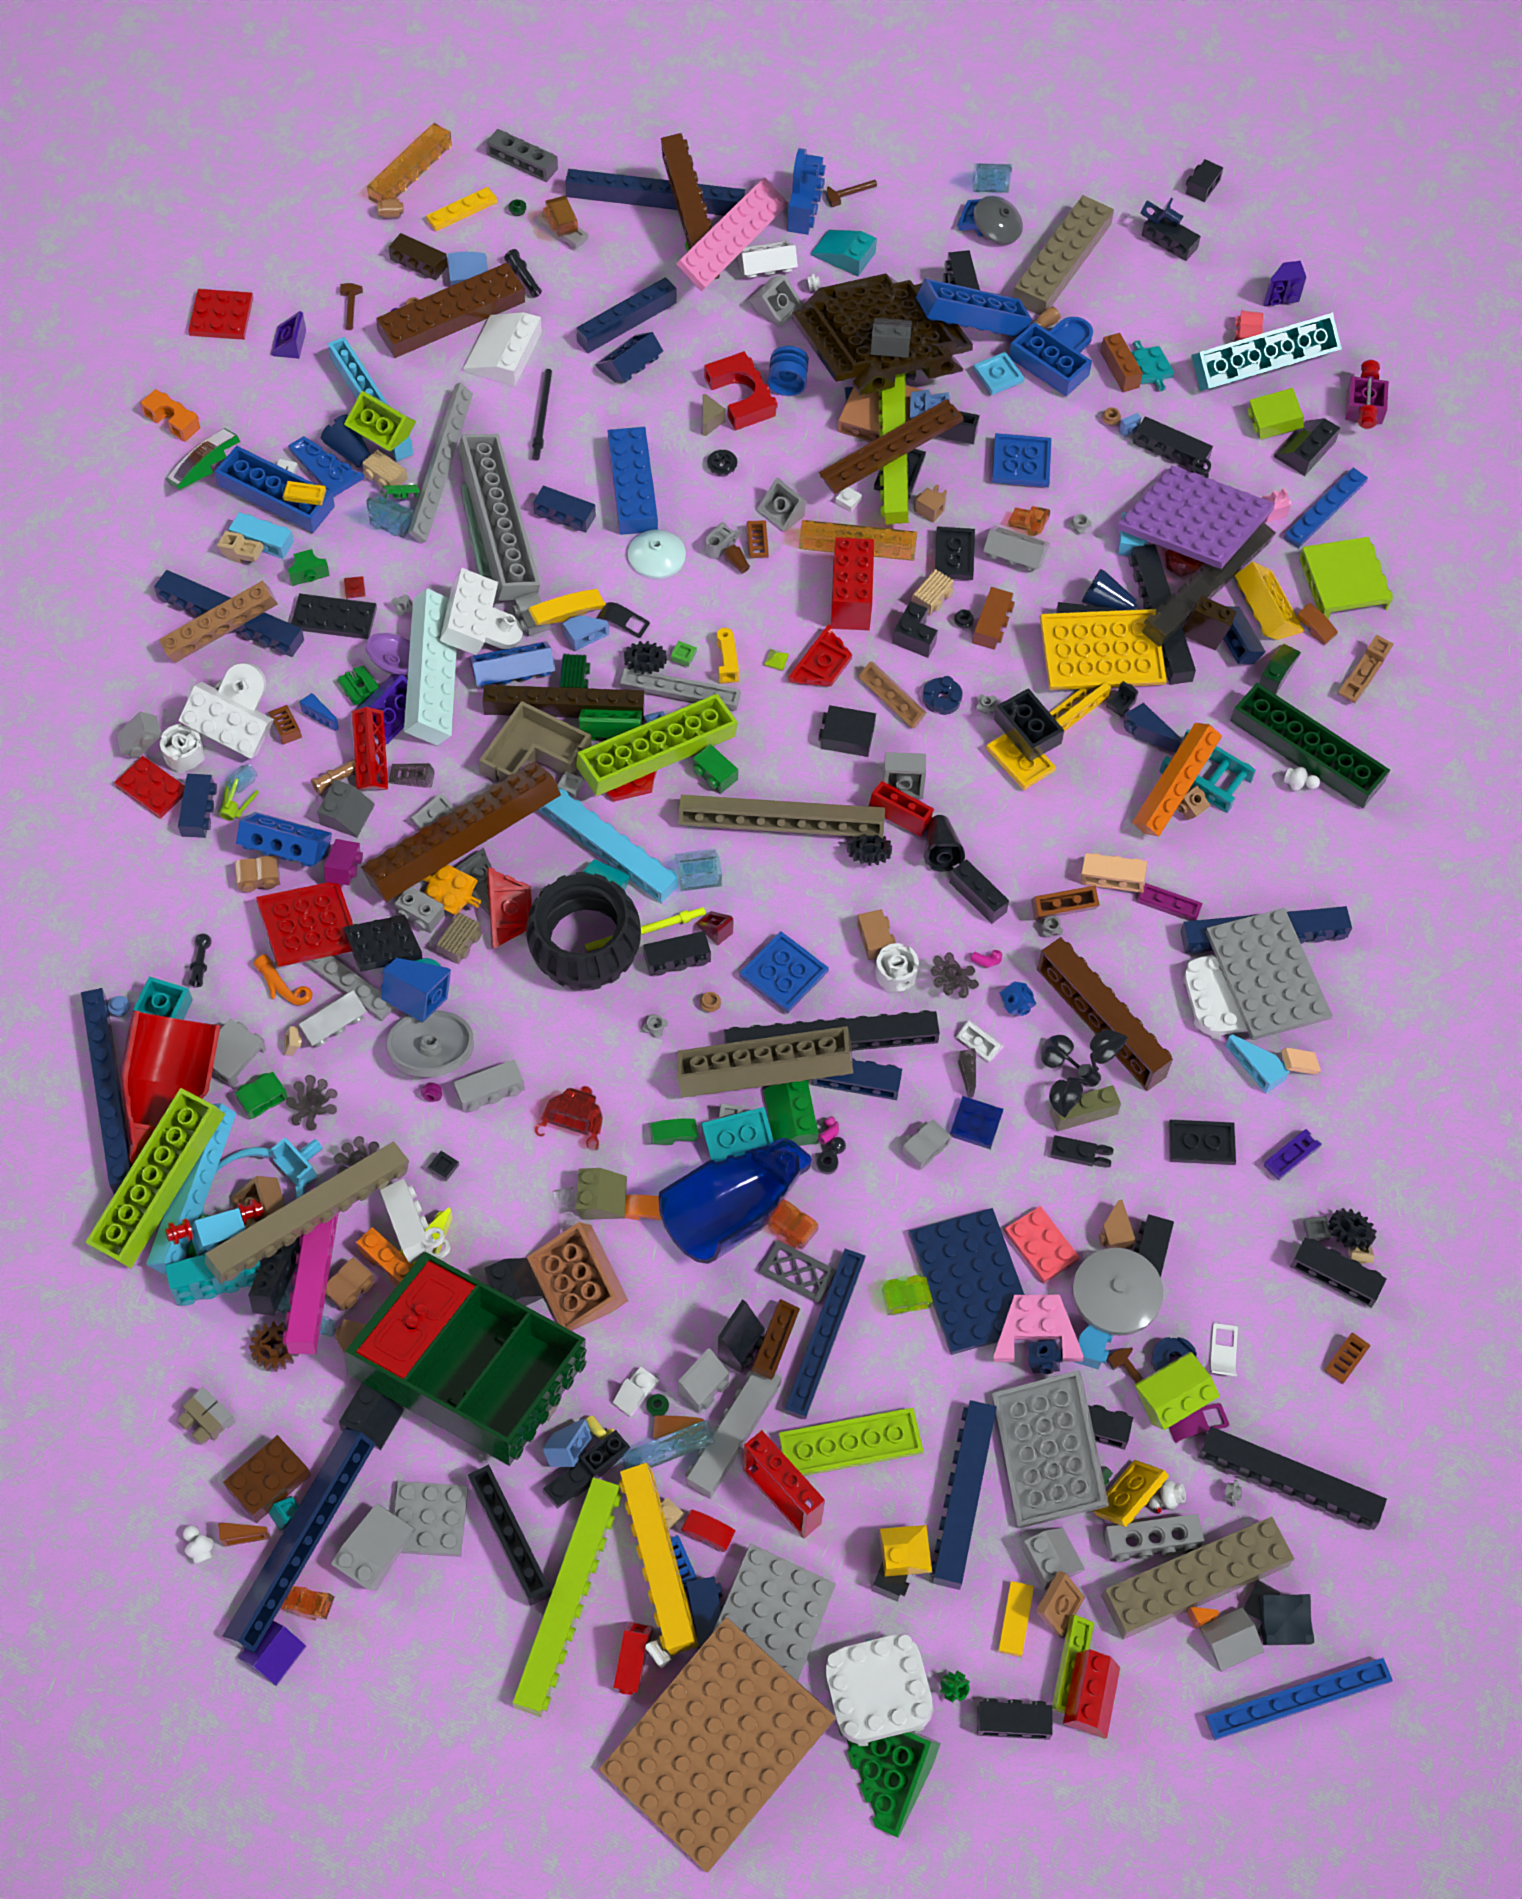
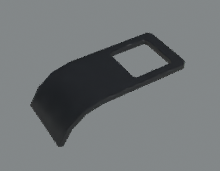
[596,602,650,638]
[1243,1580,1281,1636]

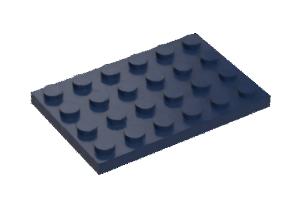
[909,1208,1025,1355]

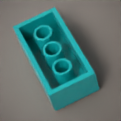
[165,1254,262,1306]

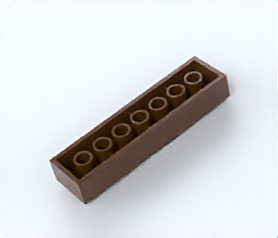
[661,133,720,279]
[376,262,525,358]
[1037,937,1173,1091]

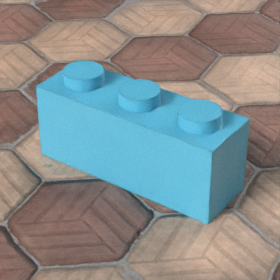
[228,512,294,559]

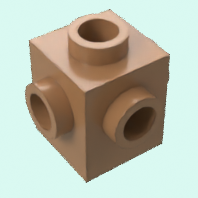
[1177,786,1211,820]

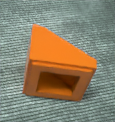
[1187,1607,1219,1629]

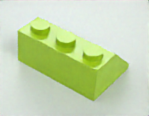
[344,391,416,451]
[1134,1352,1220,1430]

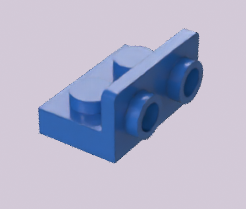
[957,199,983,237]

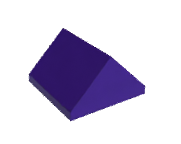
[271,311,306,359]
[238,1621,306,1686]

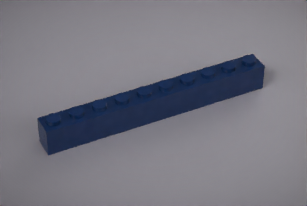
[565,169,745,216]
[81,988,132,1195]
[222,1429,376,1653]

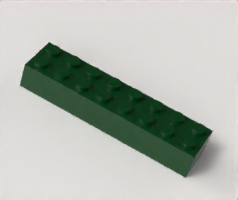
[1230,683,1390,809]

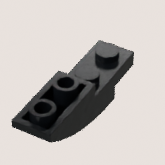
[543,1430,630,1509]

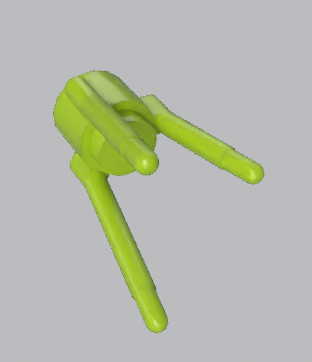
[218,777,259,821]

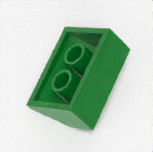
[579,709,642,740]
[763,1080,818,1150]

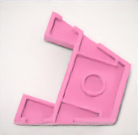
[994,1295,1083,1362]

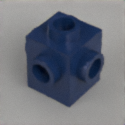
[1028,1339,1063,1374]

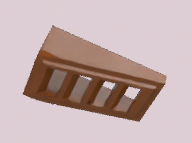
[746,520,769,558]
[269,705,302,745]
[1324,1333,1370,1384]
[218,1523,270,1547]

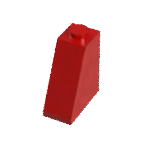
[613,1622,653,1695]

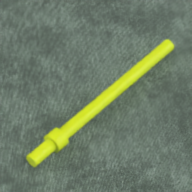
[585,907,706,952]

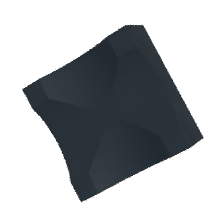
[1259,1594,1315,1645]

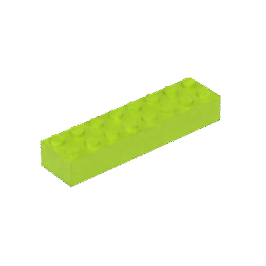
[576,694,738,796]
[85,1088,225,1268]

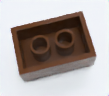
[223,1435,311,1523]

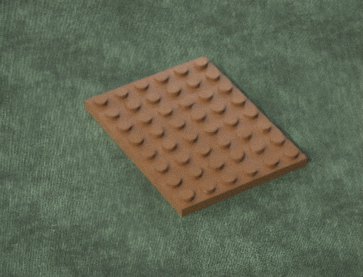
[599,1617,837,1873]

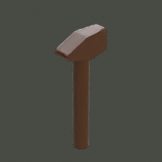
[827,180,877,207]
[340,283,363,330]
[1106,1347,1143,1383]

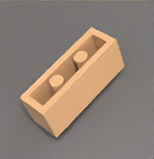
[1082,853,1147,893]

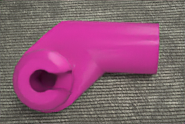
[970,950,1003,968]
[818,1116,839,1145]

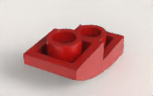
[681,1509,736,1552]

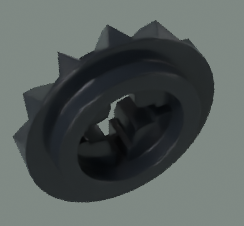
[707,450,738,476]

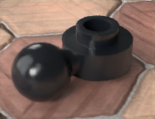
[817,1137,846,1175]

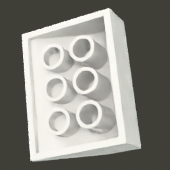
[463,312,542,386]

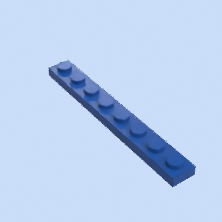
[1205,1658,1393,1741]

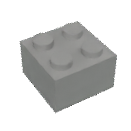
[882,752,926,799]

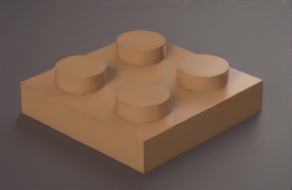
[1036,1571,1085,1638]

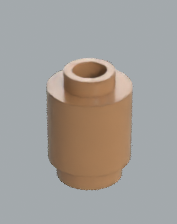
[377,199,404,218]

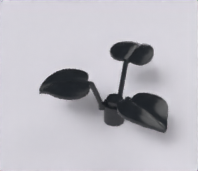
[1041,1030,1128,1118]

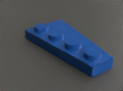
[288,436,364,497]

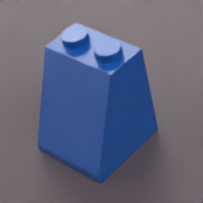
[381,958,451,1023]

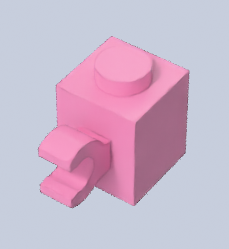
[1262,488,1291,523]

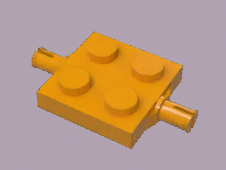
[423,865,481,916]

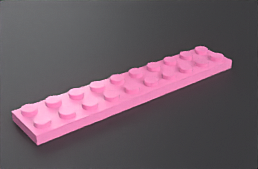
[676,177,789,292]

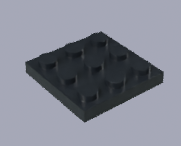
[343,914,423,972]

